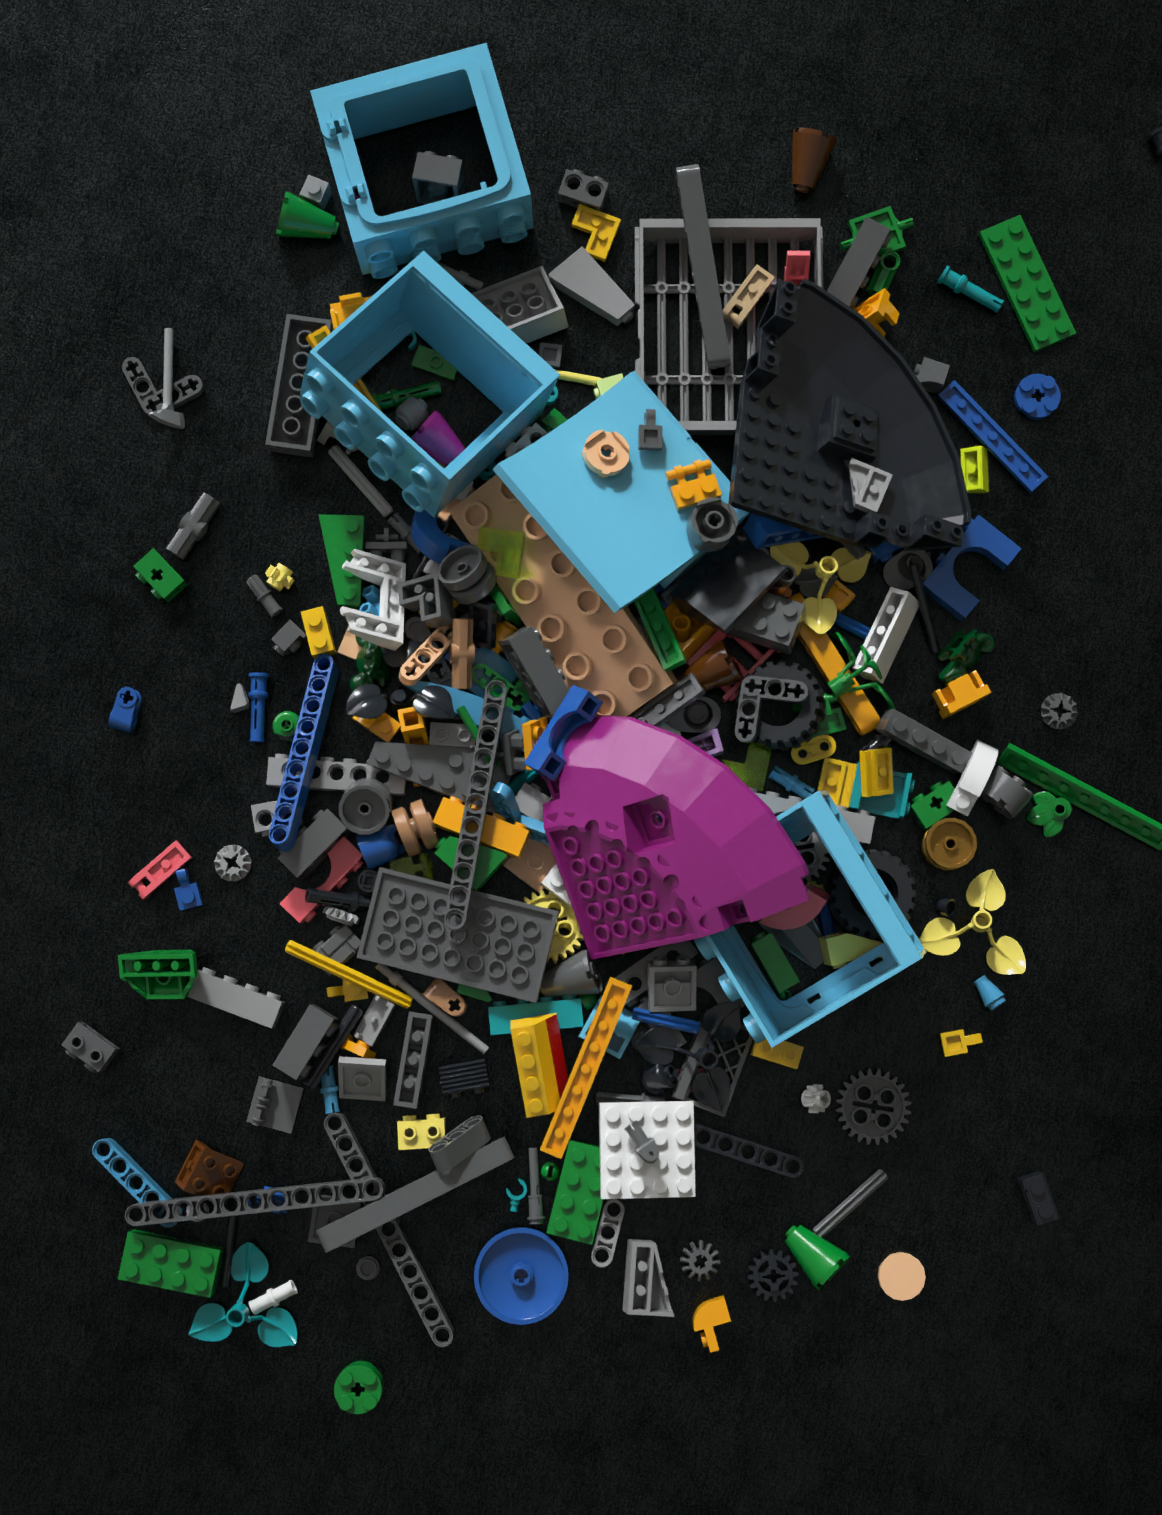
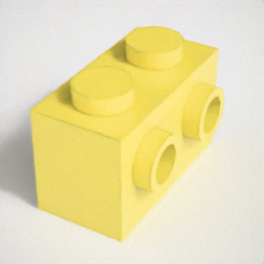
[397,1114,446,1150]

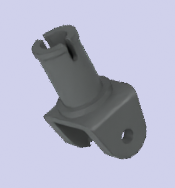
[624,1120,659,1164]

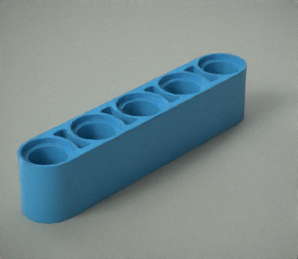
[92,1138,183,1227]

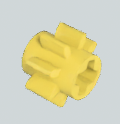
[265,563,294,591]

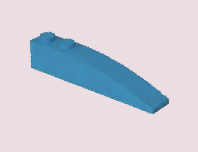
[403,681,531,753]

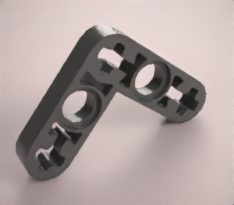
[122,357,204,417]
[735,676,809,743]

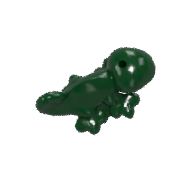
[938,628,995,686]
[350,636,391,692]

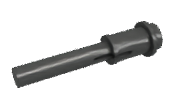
[527,1148,546,1224]

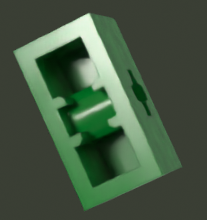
[133,548,188,603]
[909,781,954,830]

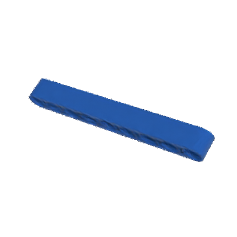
[269,654,339,852]

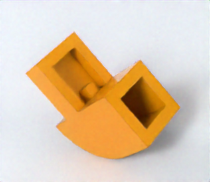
[352,713,401,743]
[693,1295,731,1353]

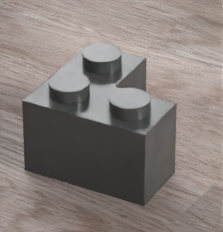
[398,573,454,628]

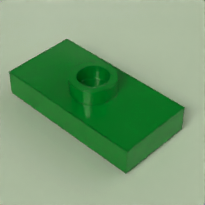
[411,345,458,382]

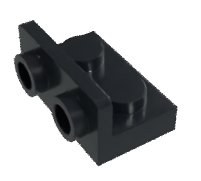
[468,596,497,650]

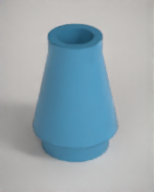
[974,975,1006,1011]

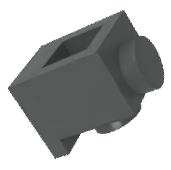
[271,620,308,657]

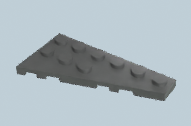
[367,742,511,815]

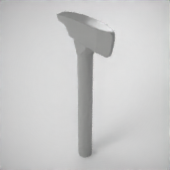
[149,328,185,429]

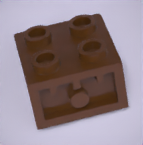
[175,1140,244,1201]

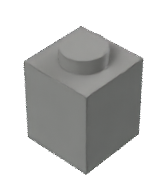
[299,175,332,210]

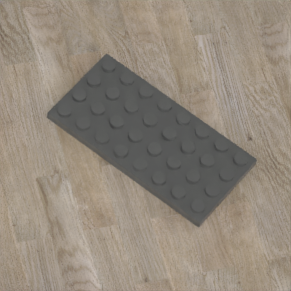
[357,867,560,1003]

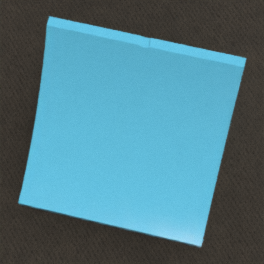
[493,371,750,613]

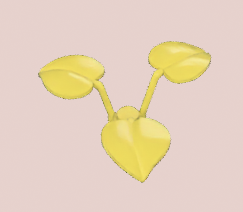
[770,542,871,635]
[919,869,1026,975]

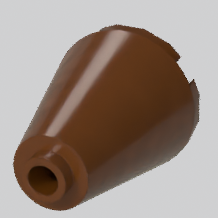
[792,128,837,193]
[679,640,744,691]

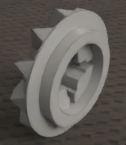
[214,845,251,882]
[323,906,359,926]

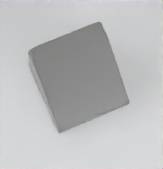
[231,683,250,713]

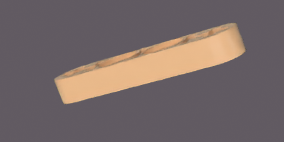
[399,624,452,686]

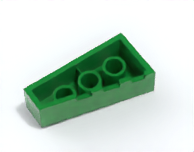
[318,514,367,610]

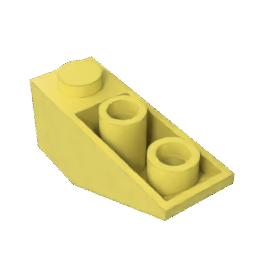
[818,932,882,969]

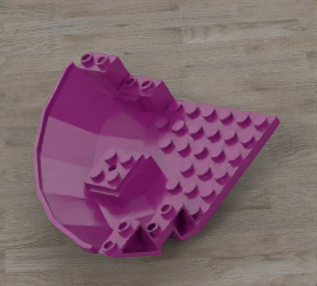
[541,715,809,960]

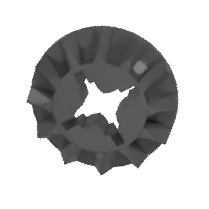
[1041,693,1078,729]

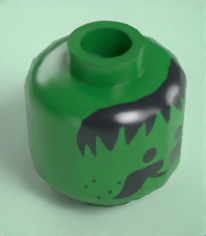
[273,711,299,742]

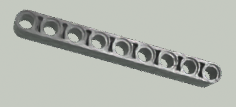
[675,164,731,370]
[316,1136,515,1253]

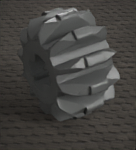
[680,1240,720,1282]

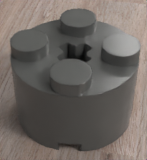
[686,497,738,551]
[980,766,1034,820]

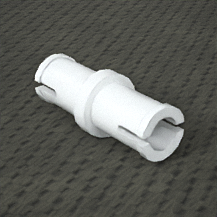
[249,1280,298,1315]

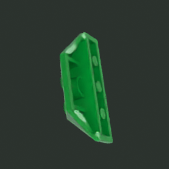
[118,950,198,999]

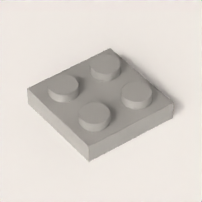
[338,1056,387,1101]

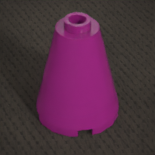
[411,410,466,466]

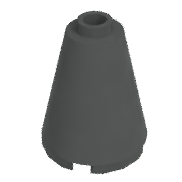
[540,949,603,997]

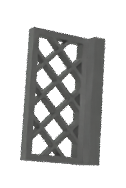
[670,1009,753,1117]

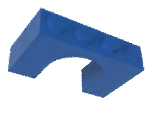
[922,515,1022,622]

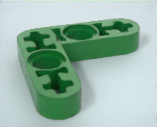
[472,663,530,711]

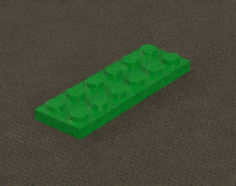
[979,215,1076,353]

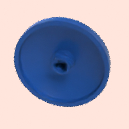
[474,1227,569,1325]

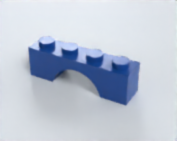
[524,685,603,781]

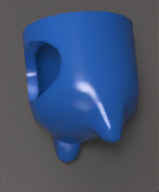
[356,824,406,870]

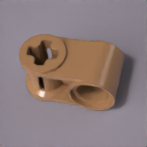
[423,978,467,1017]

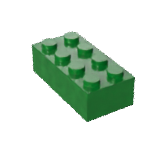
[546,1139,603,1245]
[118,1229,224,1298]

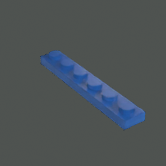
[937,380,1048,494]

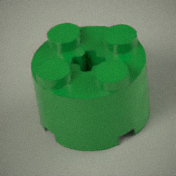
[334,1361,384,1414]

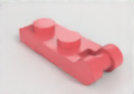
[128,840,192,900]

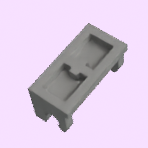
[354,994,396,1046]

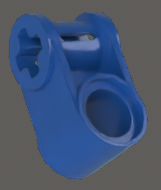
[108,687,142,733]

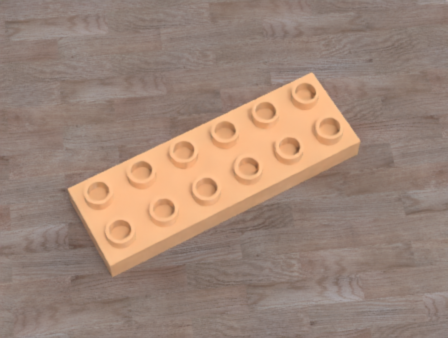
[449,474,679,717]

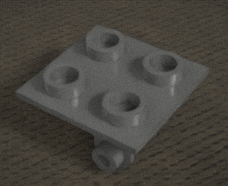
[246,1076,304,1134]

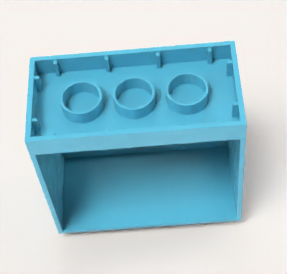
[310,43,533,279]
[299,251,560,517]
[694,790,926,1047]

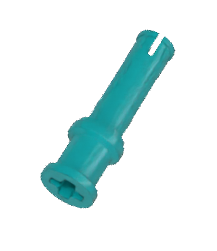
[937,265,1004,313]

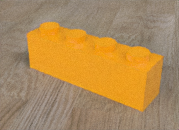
[433,796,531,860]

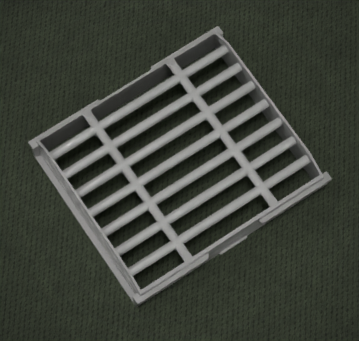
[635,218,823,435]

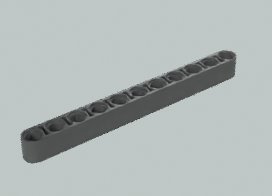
[444,680,508,932]
[324,1112,454,1347]
[125,1177,385,1226]

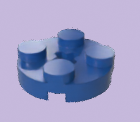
[1014,374,1061,420]

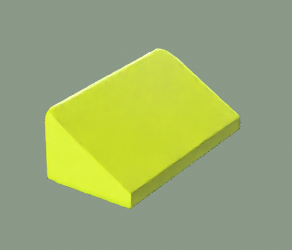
[960,446,989,493]

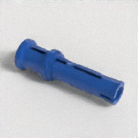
[248,673,270,742]

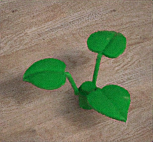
[828,631,896,710]

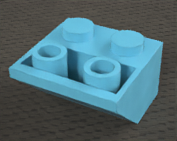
[579,995,640,1059]

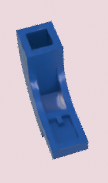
[411,509,475,564]

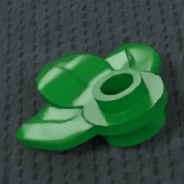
[1026,791,1072,837]

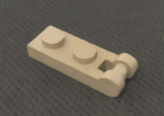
[722,264,775,328]

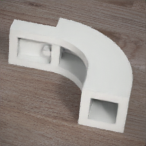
[946,739,998,816]

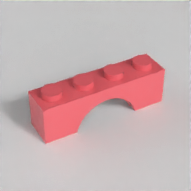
[280,836,365,924]

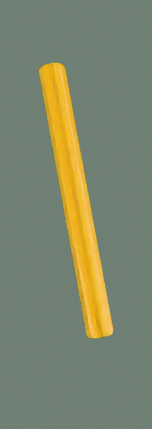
[285,940,413,1009]

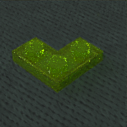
[477,527,526,579]
[722,742,771,792]

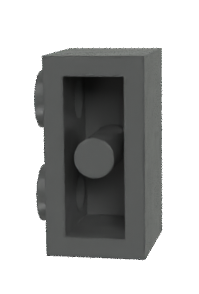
[62,1022,120,1073]

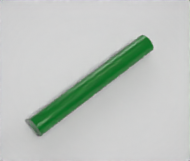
[456,705,499,767]

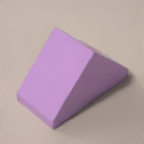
[688,729,724,757]

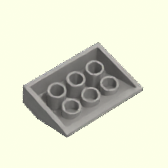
[471,266,569,344]

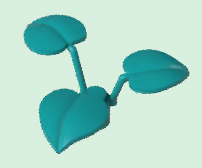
[189,1242,298,1347]

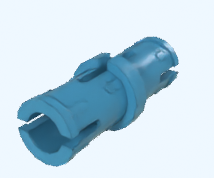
[768,765,815,799]
[320,1065,340,1114]

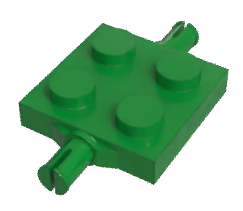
[840,206,914,257]

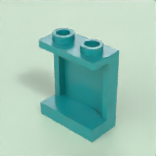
[848,762,915,820]

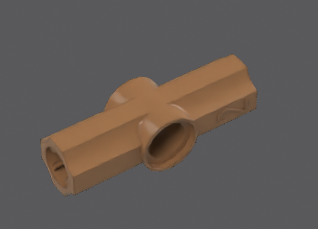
[449,618,475,689]

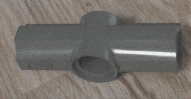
[166,492,221,560]

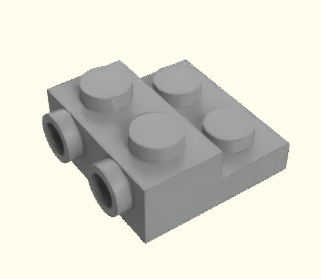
[647,956,697,1012]

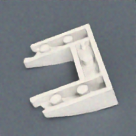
[340,549,406,651]

